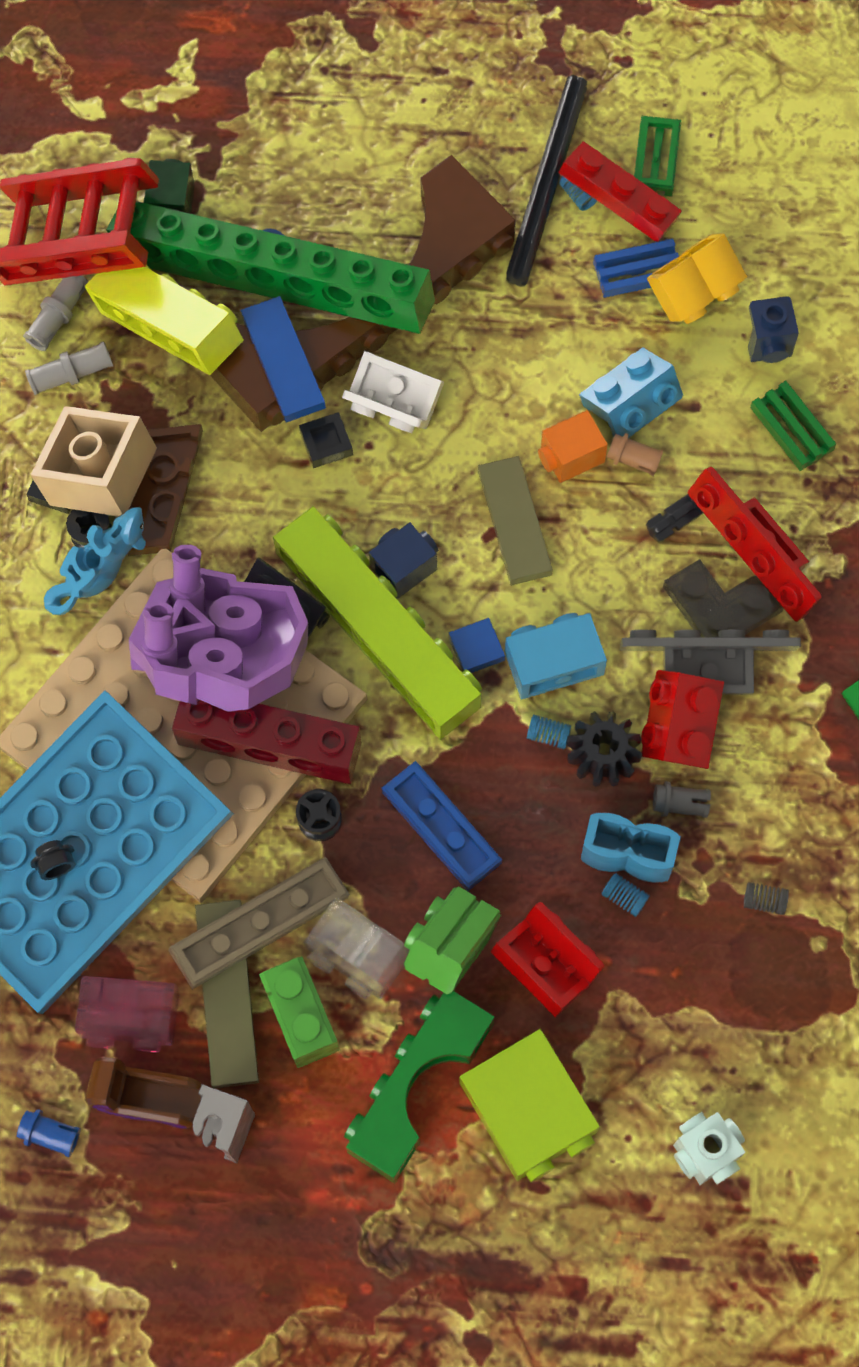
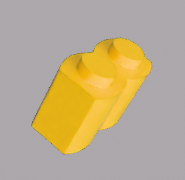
[646,233,747,324]

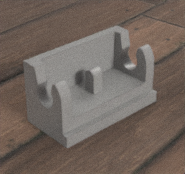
[193,1085,255,1163]

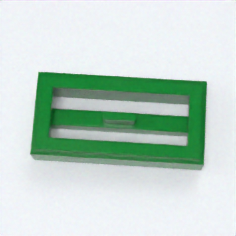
[634,115,681,197]
[750,381,836,471]

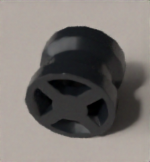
[66,509,112,548]
[296,789,342,841]

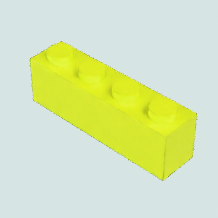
[84,264,244,375]

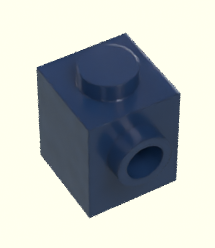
[369,522,439,599]

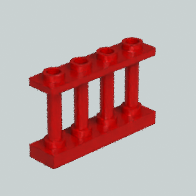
[0,157,159,286]

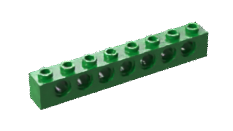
[106,201,435,334]

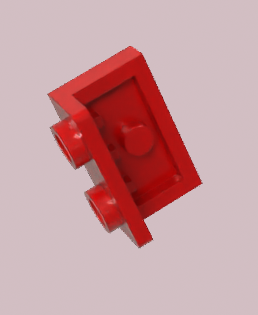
[641,670,724,769]
[490,902,605,1017]

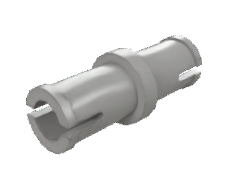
[23,275,88,351]
[25,341,113,395]

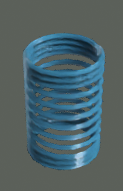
[559,176,597,211]
[527,714,572,750]
[602,873,649,917]

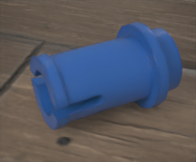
[17,1109,81,1157]

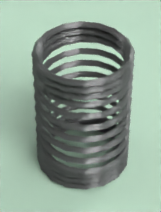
[744,882,789,915]

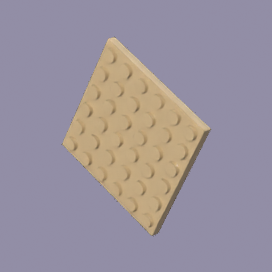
[0,549,367,903]

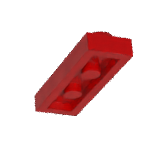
[558,141,682,242]

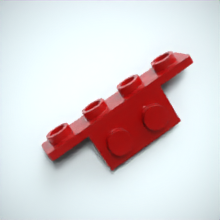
[688,467,821,622]

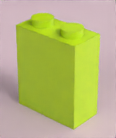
[459,1029,600,1182]

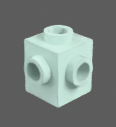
[673,1112,746,1185]

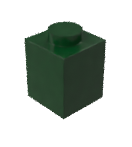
[144,159,195,214]

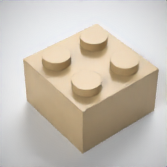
[31,406,157,517]

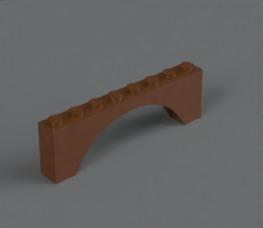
[210,155,516,432]

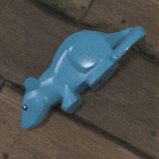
[44,507,146,615]

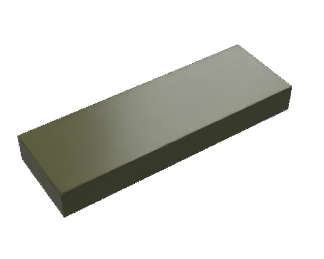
[478,456,553,585]

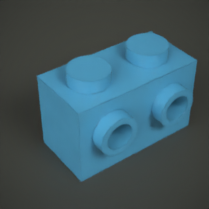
[505,613,607,700]

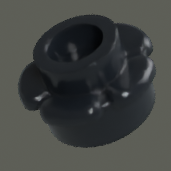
[30,840,76,880]

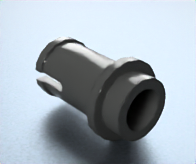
[653,781,711,818]

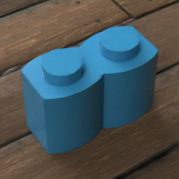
[581,813,680,882]

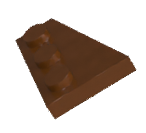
[128,424,203,556]

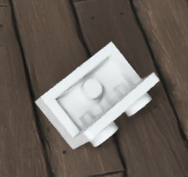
[342,351,444,433]

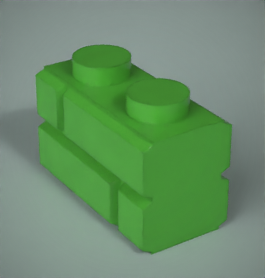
[404,886,501,994]
[259,956,340,1068]

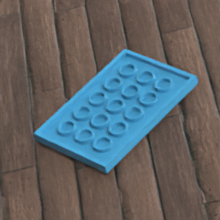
[0,690,234,1014]

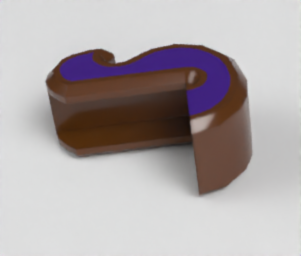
[85,1057,202,1129]

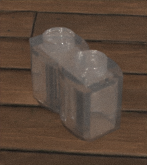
[304,898,409,1000]

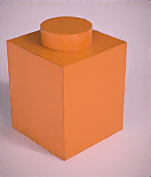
[538,410,608,483]

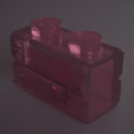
[75,976,179,1052]

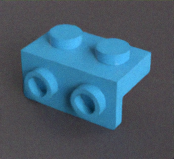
[579,347,683,438]

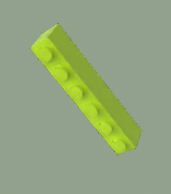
[273,506,482,740]

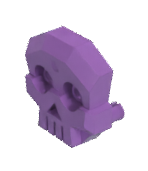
[129,545,308,711]

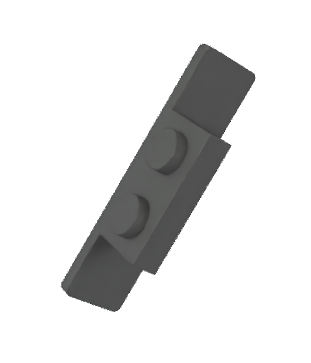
[620,630,801,695]

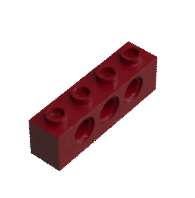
[172,699,362,785]

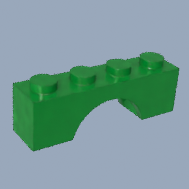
[344,991,495,1183]

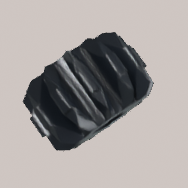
[567,711,642,787]

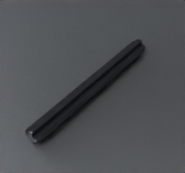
[506,75,587,287]

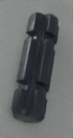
[646,494,704,542]

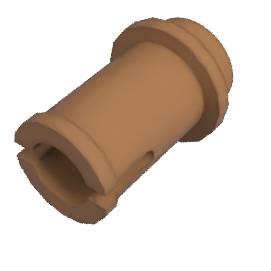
[607,433,663,476]

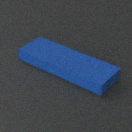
[241,296,326,423]
[381,761,502,891]

